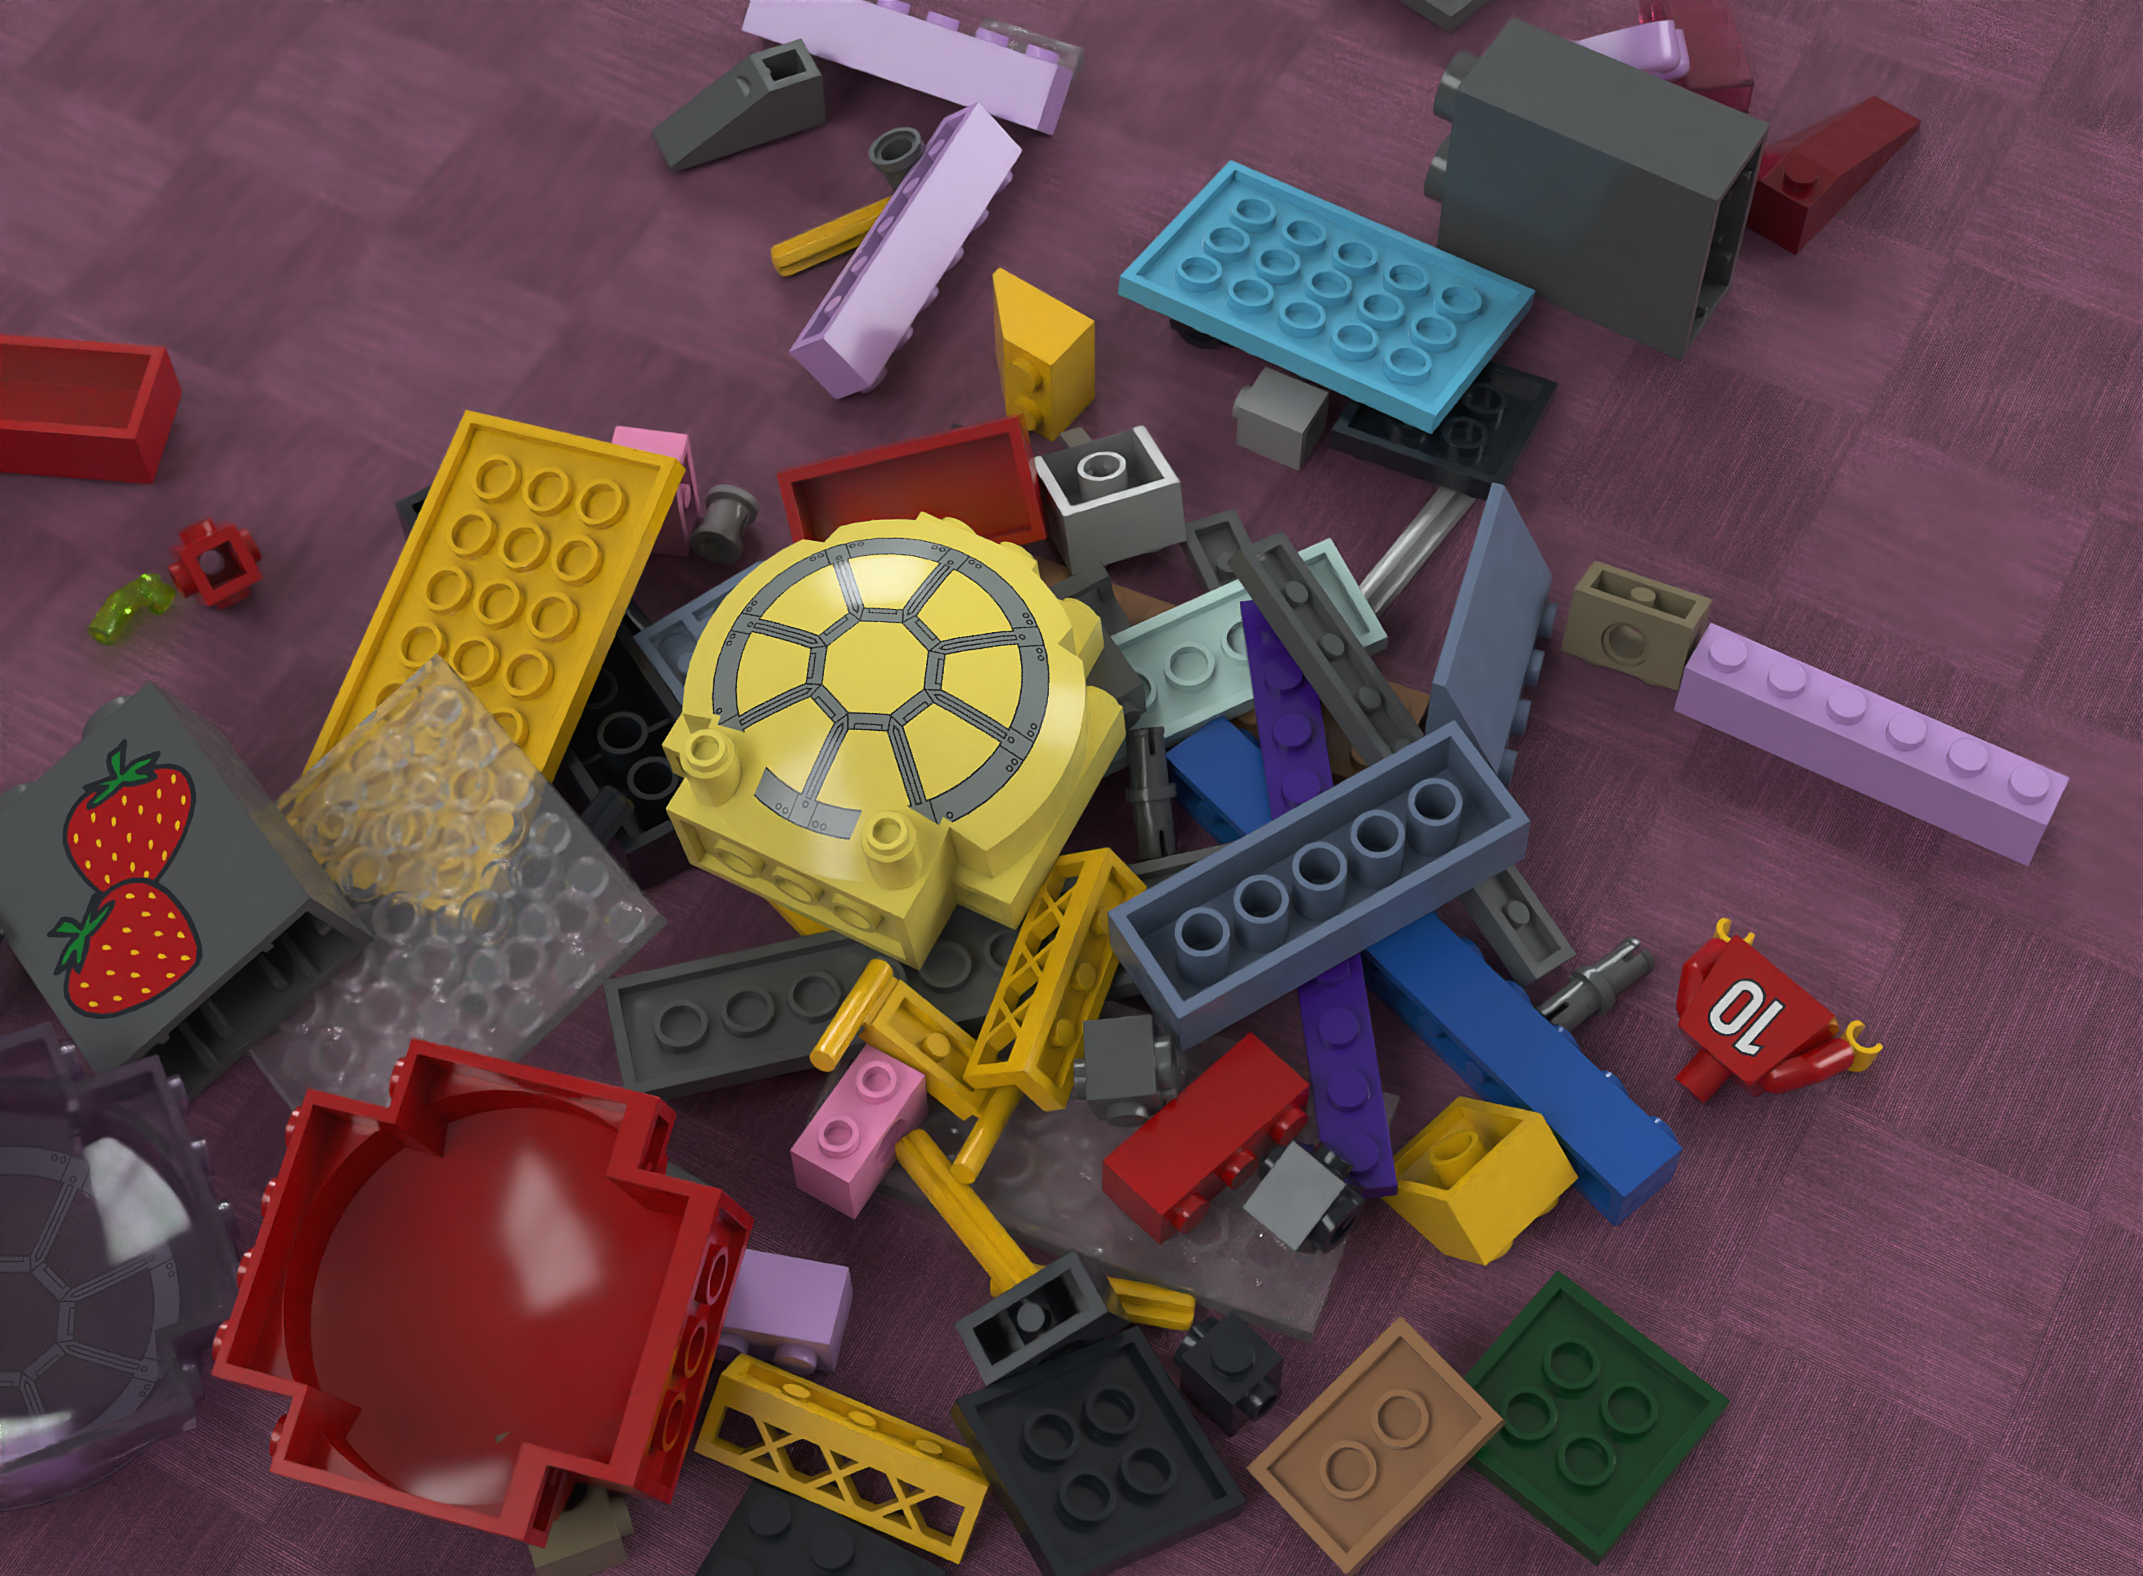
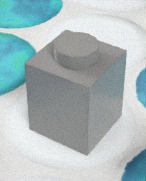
[1232,366,1329,471]

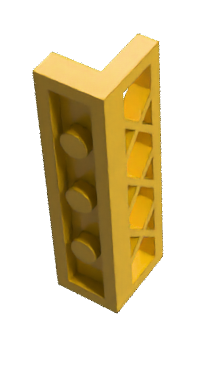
[962,847,1147,1111]
[694,1352,993,1564]

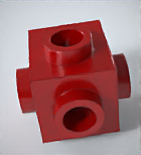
[167,517,264,610]

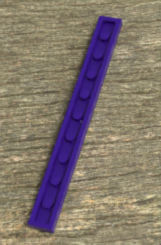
[1240,600,1397,1199]

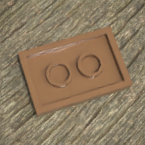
[1246,1316,1506,1576]

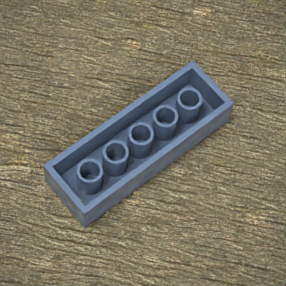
[1107,720,1530,1053]

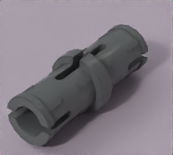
[1124,726,1178,859]
[1534,936,1655,1033]

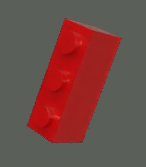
[1102,1032,1310,1246]

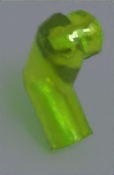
[87,573,176,647]

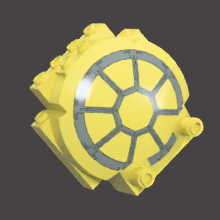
[662,511,1126,970]

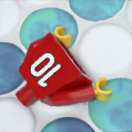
[1674,918,1883,1105]

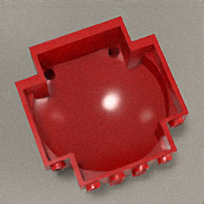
[211,1038,755,1549]

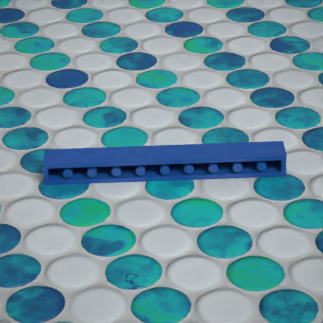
[1166,716,1683,1227]

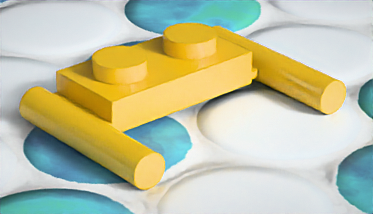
[810,959,1025,1184]

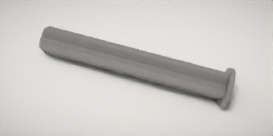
[1359,486,1476,619]

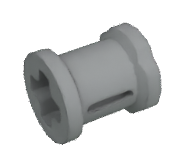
[690,484,759,565]

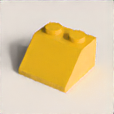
[992,267,1095,442]
[1381,1096,1578,1266]

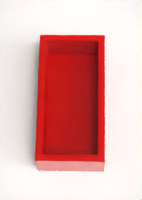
[0,334,183,484]
[776,412,1051,545]

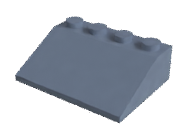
[1425,482,1559,788]

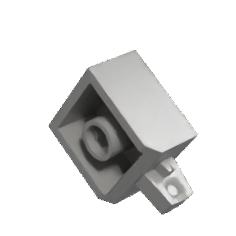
[1034,425,1187,575]

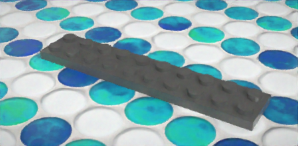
[602,842,1233,1101]

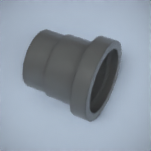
[868,127,925,193]

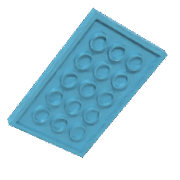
[1118,160,1536,434]

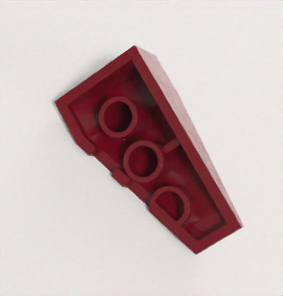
[1746,95,1921,255]

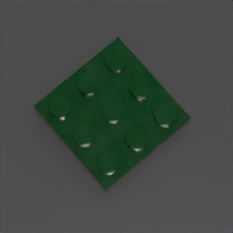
[1463,1270,1730,1567]

